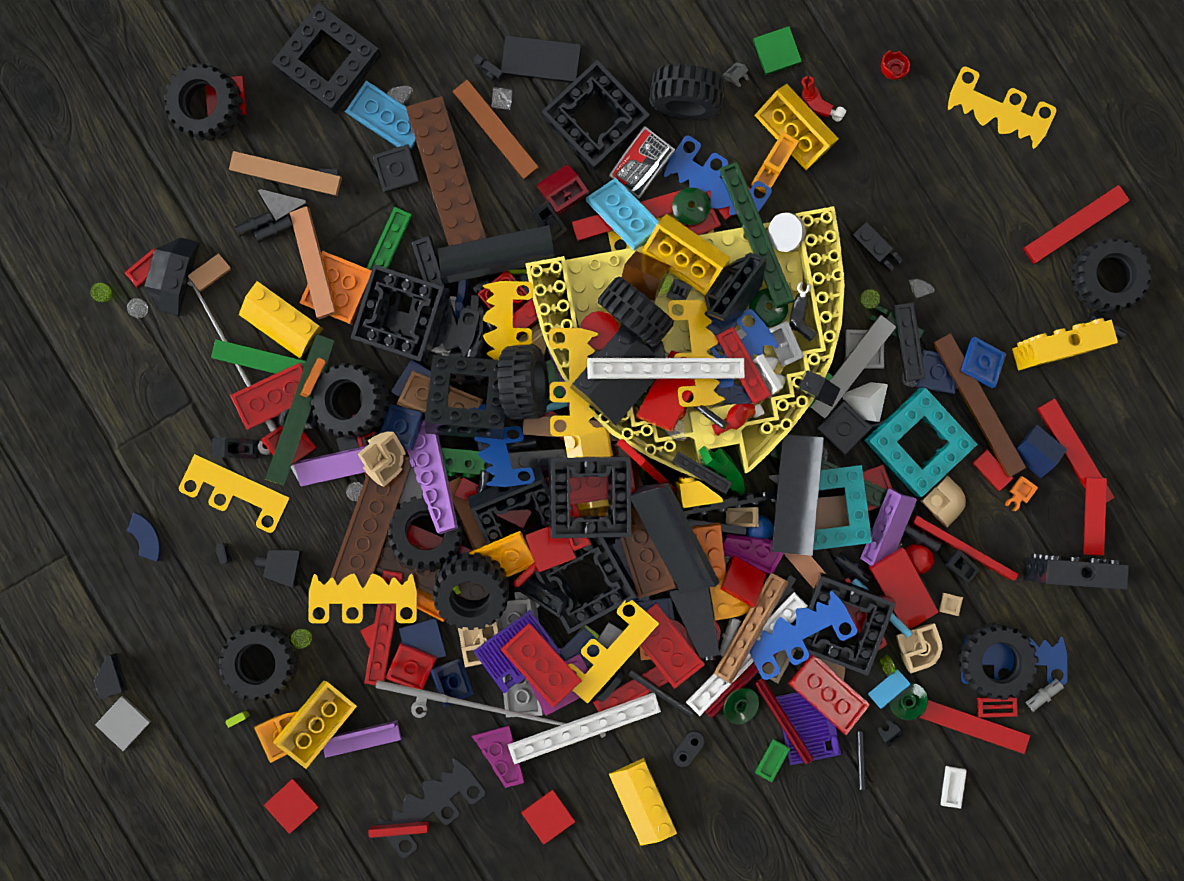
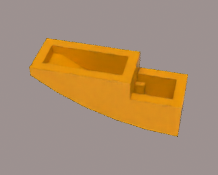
[750,132,799,194]

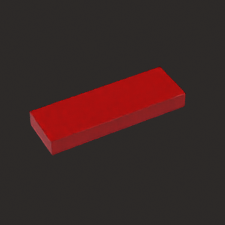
[368,821,430,838]

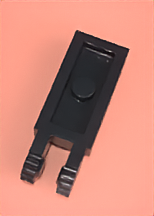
[852,222,903,272]

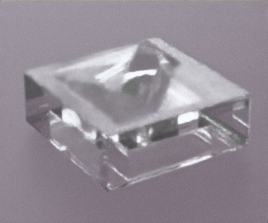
[491,87,513,110]

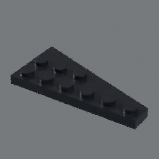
[681,489,777,517]

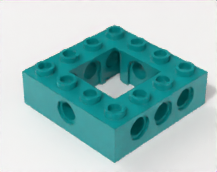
[864,388,978,497]
[813,465,872,550]

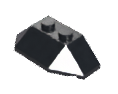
[145,238,200,316]
[705,252,767,321]

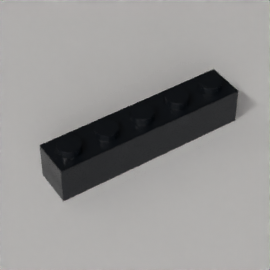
[672,451,732,494]

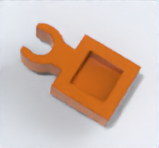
[1005,476,1038,511]

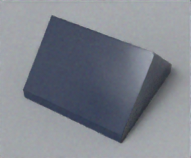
[1015,424,1067,478]
[431,658,474,707]

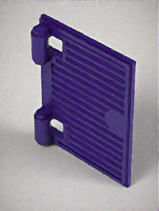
[473,610,560,693]
[776,692,841,765]

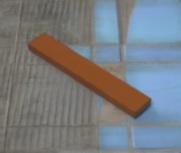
[453,80,538,180]

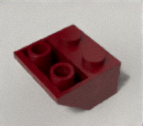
[536,164,589,216]

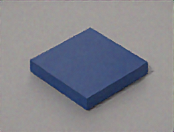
[961,337,1006,388]

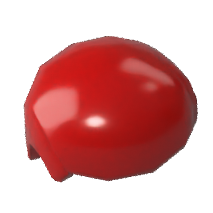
[881,50,910,80]
[905,544,935,574]

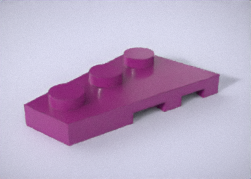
[723,534,784,574]
[472,725,524,788]

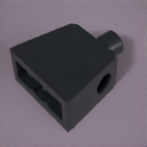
[255,550,303,587]

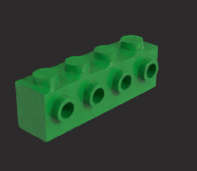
[441,448,492,480]

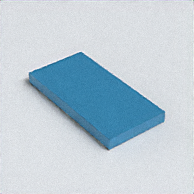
[345,81,417,150]

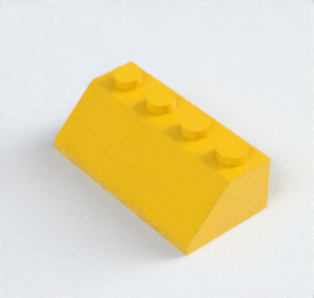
[754,84,838,170]
[641,214,731,295]
[239,281,323,359]
[564,427,613,510]
[675,476,723,508]
[273,681,357,769]
[609,758,677,845]

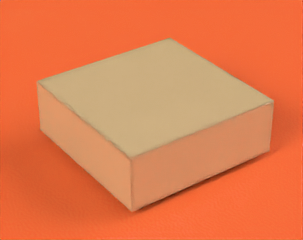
[938,593,963,616]

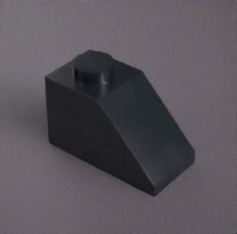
[796,370,840,407]
[212,438,258,459]
[94,653,128,699]

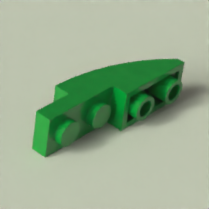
[699,446,745,495]

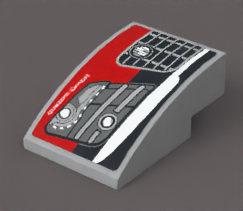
[609,126,675,199]

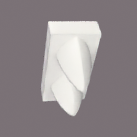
[753,354,786,398]

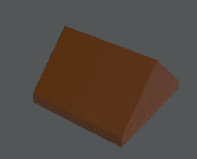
[621,251,671,302]

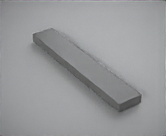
[811,315,896,418]

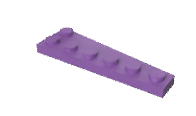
[405,420,458,534]

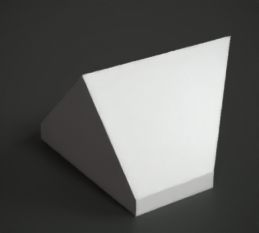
[842,382,888,422]

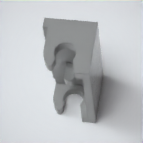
[769,321,804,367]

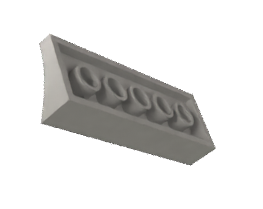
[496,598,544,717]

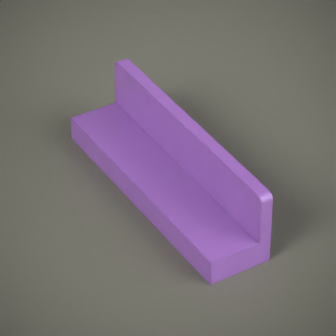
[294,445,368,486]
[860,488,917,566]
[323,720,402,758]

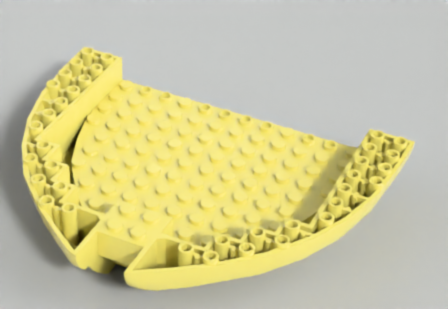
[525,206,845,480]

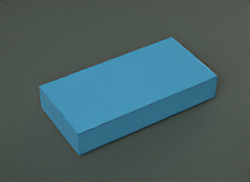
[868,669,911,709]

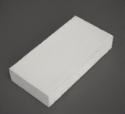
[941,766,967,808]

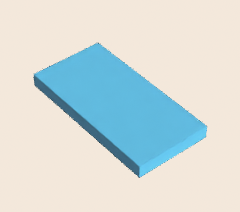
[586,178,659,251]

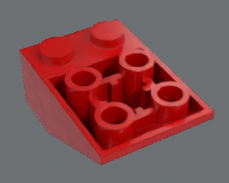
[478,271,539,339]

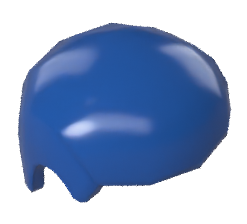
[745,514,774,540]

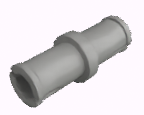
[719,618,742,656]
[1025,679,1064,712]

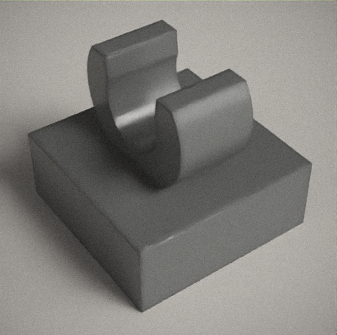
[723,62,749,87]

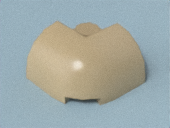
[358,432,405,487]
[921,474,966,528]
[458,621,498,667]
[895,623,943,673]

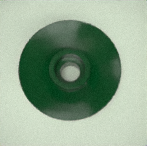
[672,187,710,226]
[749,288,788,327]
[889,682,928,720]
[723,688,759,725]

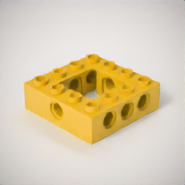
[1012,318,1118,371]

